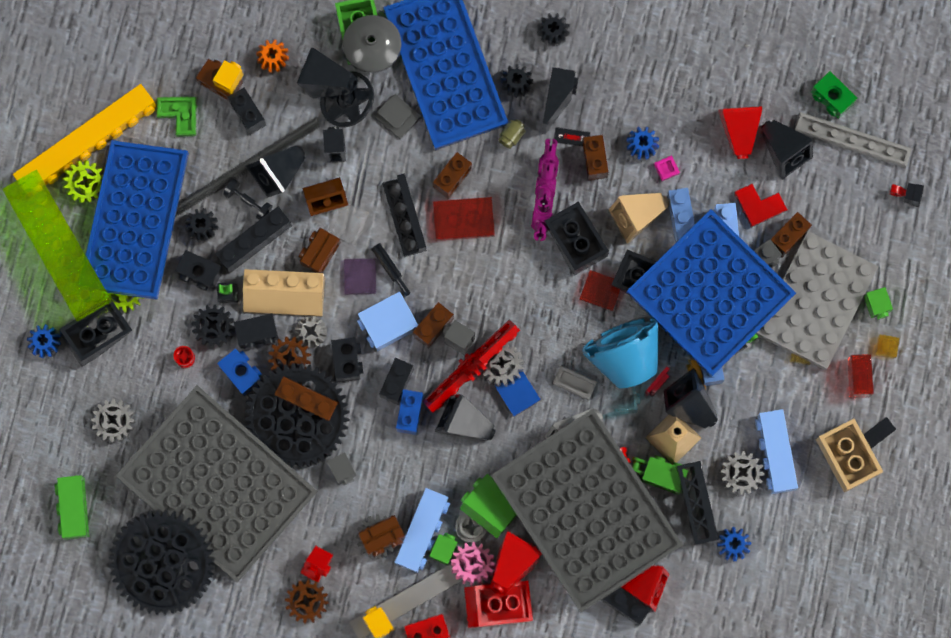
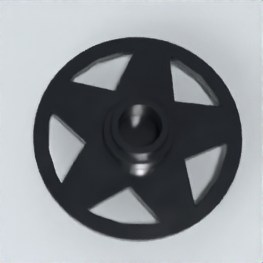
[320,71,374,128]

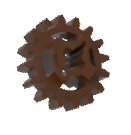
[268,336,312,371]
[285,579,329,624]

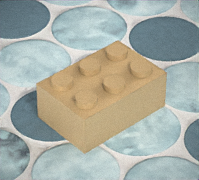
[816,419,883,493]

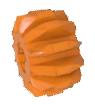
[256,39,289,73]

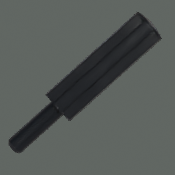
[371,243,411,296]

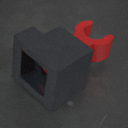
[890,183,924,207]

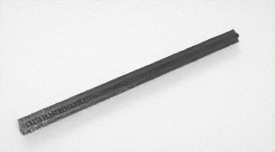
[176,118,320,217]

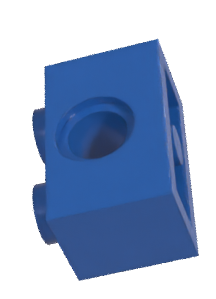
[217,348,262,396]
[396,389,424,435]

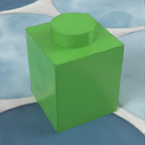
[864,287,893,320]
[429,533,458,565]

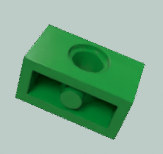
[811,71,858,119]

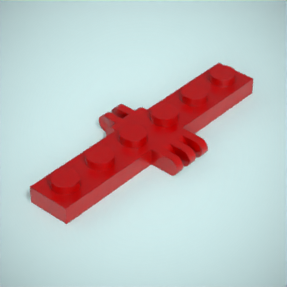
[422,320,520,413]

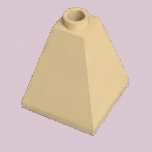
[609,193,669,244]
[645,415,701,465]

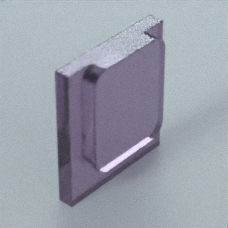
[344,259,376,295]

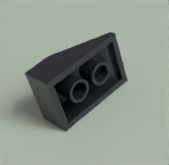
[542,67,579,134]
[544,201,609,276]
[611,249,657,295]
[59,298,132,367]

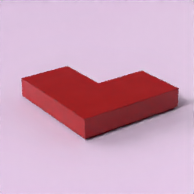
[734,184,788,227]

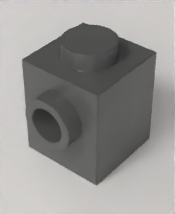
[754,239,782,268]

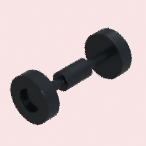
[223,179,273,220]

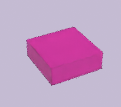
[654,155,680,182]

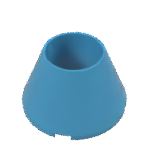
[582,318,658,389]

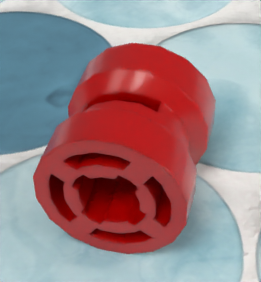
[173,346,196,369]

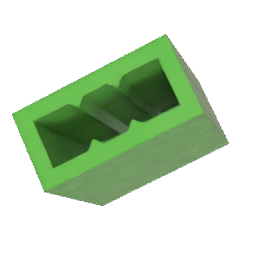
[460,474,517,539]

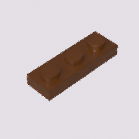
[275,376,338,421]

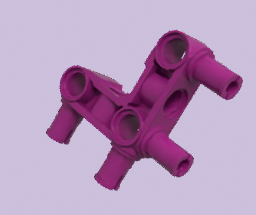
[531,139,559,241]

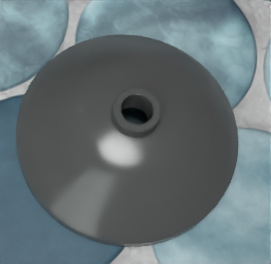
[343,15,401,73]

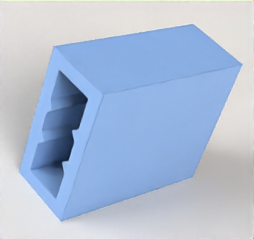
[357,292,418,351]

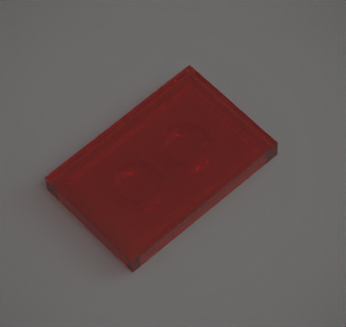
[433,197,495,241]

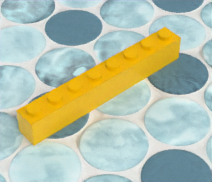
[13,84,157,197]

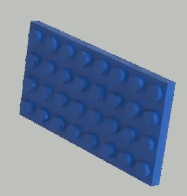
[383,0,508,150]
[79,140,189,300]

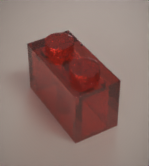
[847,354,874,398]

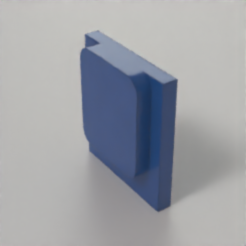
[495,372,541,416]

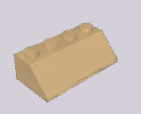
[243,269,325,317]

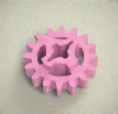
[451,542,495,586]

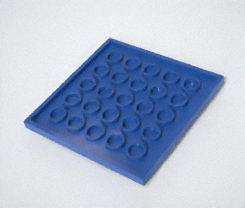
[627,209,796,377]

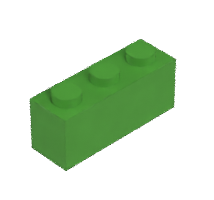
[55,475,89,540]

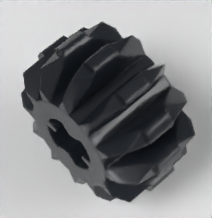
[537,13,569,46]
[500,64,533,98]
[185,208,218,242]

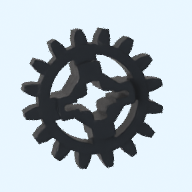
[191,304,235,348]

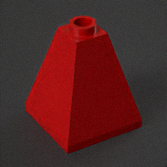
[718,106,762,159]
[490,531,542,594]
[621,565,670,612]

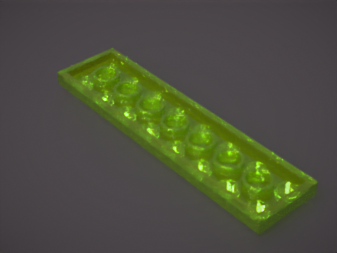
[2,169,112,321]

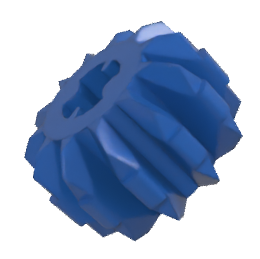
[626,127,659,160]
[27,324,61,358]
[717,527,752,562]

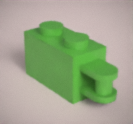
[632,455,688,495]

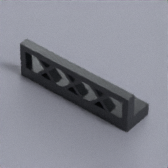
[382,173,427,258]
[676,461,719,545]

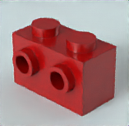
[404,614,450,638]

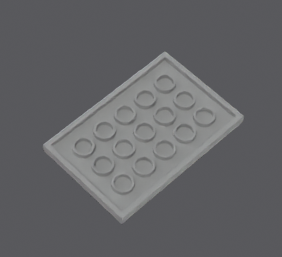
[756,231,879,370]

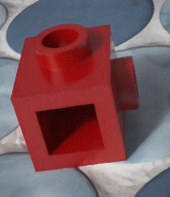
[301,546,333,583]

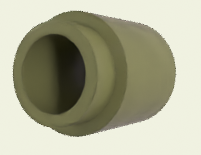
[498,119,526,149]

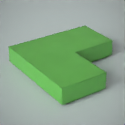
[157,97,197,137]

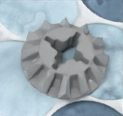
[295,316,327,348]
[455,513,487,543]

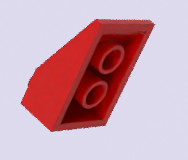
[464,580,533,628]

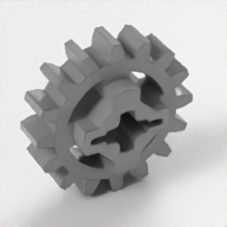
[482,343,525,387]
[91,399,136,443]
[720,451,765,495]

